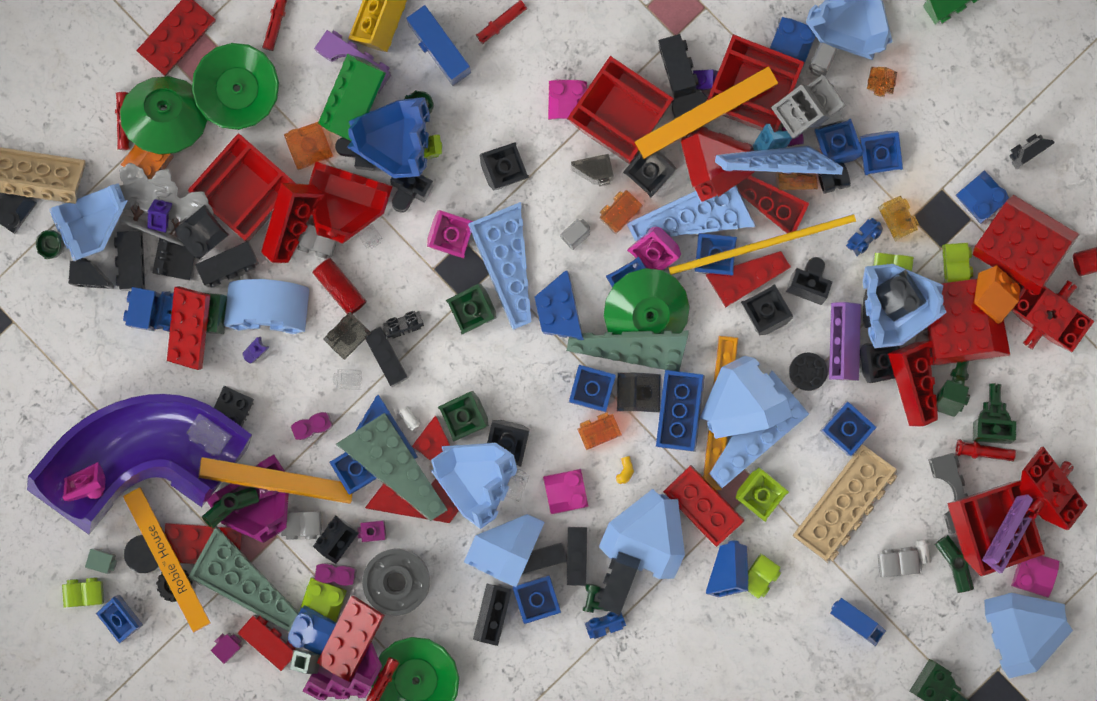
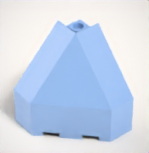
[806,0,893,60]
[49,183,128,261]
[863,264,947,348]
[700,356,792,439]
[431,443,517,529]
[599,489,685,579]
[464,514,545,587]
[984,593,1073,679]

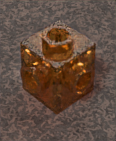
[867,67,898,97]

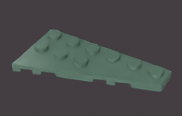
[566,330,689,372]
[335,413,447,521]
[188,526,299,632]

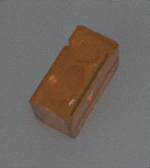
[599,190,643,234]
[577,412,622,450]

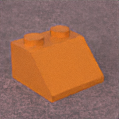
[121,145,174,179]
[974,266,1021,324]

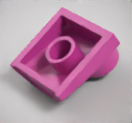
[548,80,587,120]
[427,210,473,258]
[627,227,681,270]
[62,462,106,502]
[543,469,589,514]
[1011,555,1060,598]

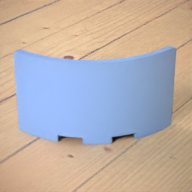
[224,279,309,335]

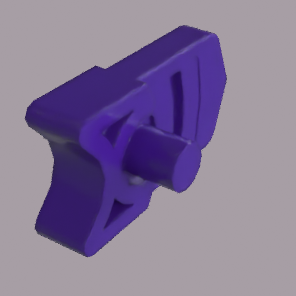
[242,337,269,364]

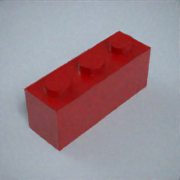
[238,615,296,671]

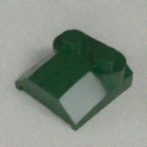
[446,283,497,335]
[438,391,489,442]

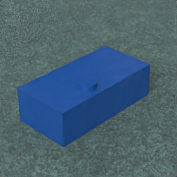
[406,5,471,86]
[656,370,705,452]

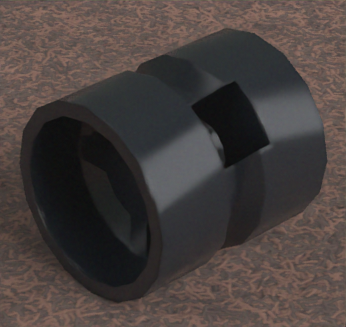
[818,163,851,194]

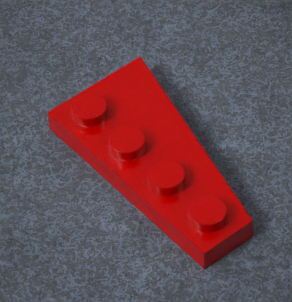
[706,251,791,308]

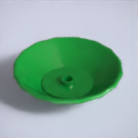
[192,43,279,130]
[120,76,208,154]
[603,268,690,335]
[371,637,460,701]

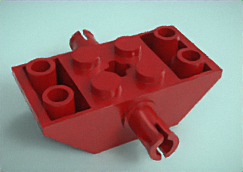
[1011,280,1094,353]
[1020,446,1088,530]

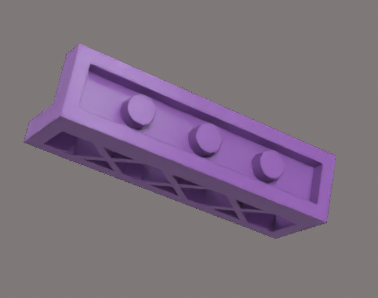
[982,495,1033,574]

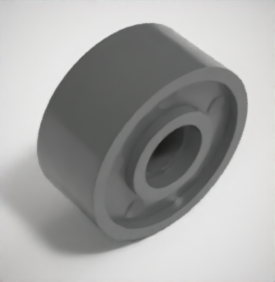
[362,548,430,616]

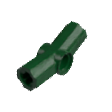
[202,487,259,529]
[934,535,974,593]

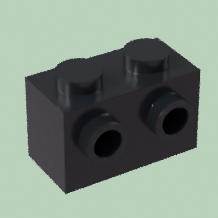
[313,515,359,564]

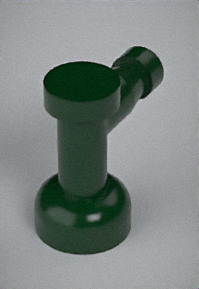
[582,583,608,613]

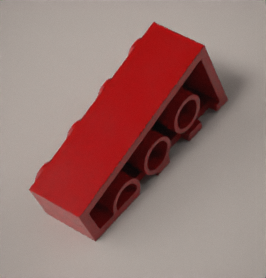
[736,175,809,233]
[261,183,325,263]
[888,341,938,426]

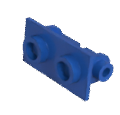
[846,218,883,257]
[154,291,174,332]
[585,612,626,639]

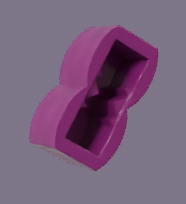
[291,412,333,440]
[315,563,357,586]

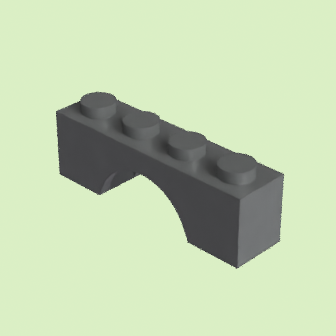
[928,453,968,534]

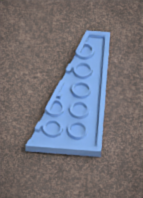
[715,145,843,175]
[627,185,756,241]
[468,202,531,330]
[709,370,809,488]

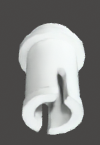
[398,406,421,431]
[914,539,931,564]

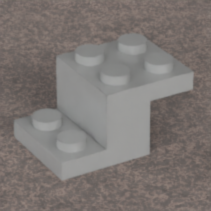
[771,74,846,139]

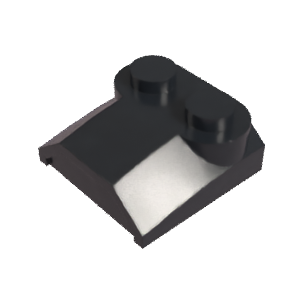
[1009,133,1055,169]
[480,142,529,191]
[623,151,677,198]
[0,193,37,234]
[175,205,229,259]
[876,269,927,321]
[741,284,793,336]
[860,343,900,383]
[487,420,530,467]

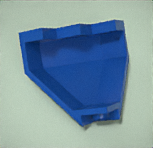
[347,97,430,178]

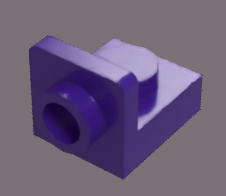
[147,199,172,233]

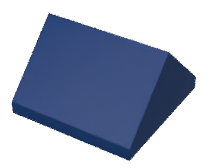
[96,595,143,644]

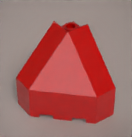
[681,126,755,202]
[309,161,393,243]

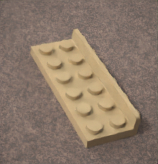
[0,147,86,204]
[793,444,898,563]

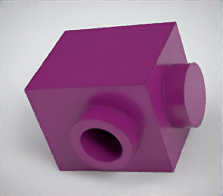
[357,520,386,542]
[210,633,243,664]

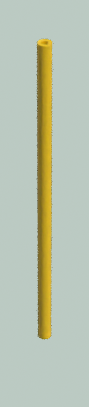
[669,214,856,275]

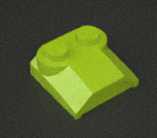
[735,468,789,522]
[299,577,347,622]

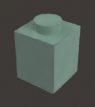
[85,548,117,574]
[290,650,320,674]

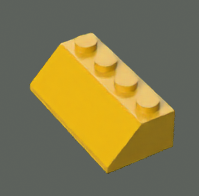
[348,0,407,52]

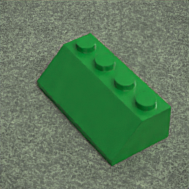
[923,0,979,25]
[318,54,386,141]

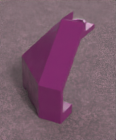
[207,454,289,543]
[303,642,382,700]

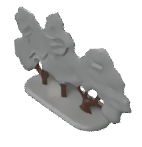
[119,163,214,246]

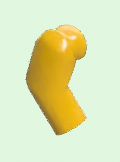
[616,456,634,484]

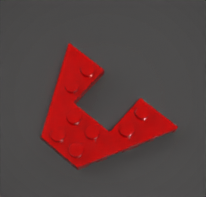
[365,416,459,523]

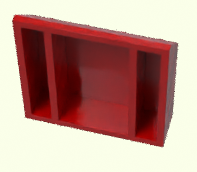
[707,34,804,132]
[567,56,674,164]
[187,133,296,242]
[972,195,1079,295]
[927,279,1010,365]
[947,480,1045,576]

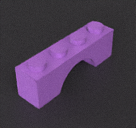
[314,30,391,94]

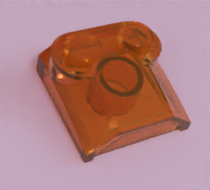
[284,122,334,170]
[775,172,818,190]

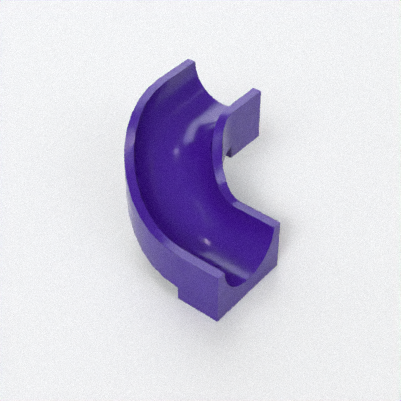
[27,394,252,535]

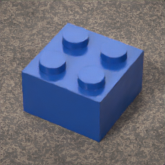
[123,287,160,331]
[568,365,616,413]
[820,401,877,456]
[513,575,561,624]

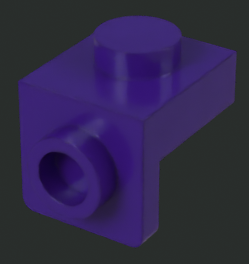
[693,69,718,90]

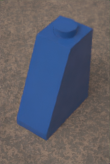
[706,540,748,598]
[830,598,886,647]

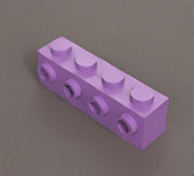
[829,302,861,381]

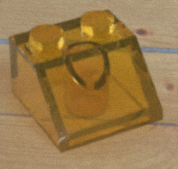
[878,196,919,242]

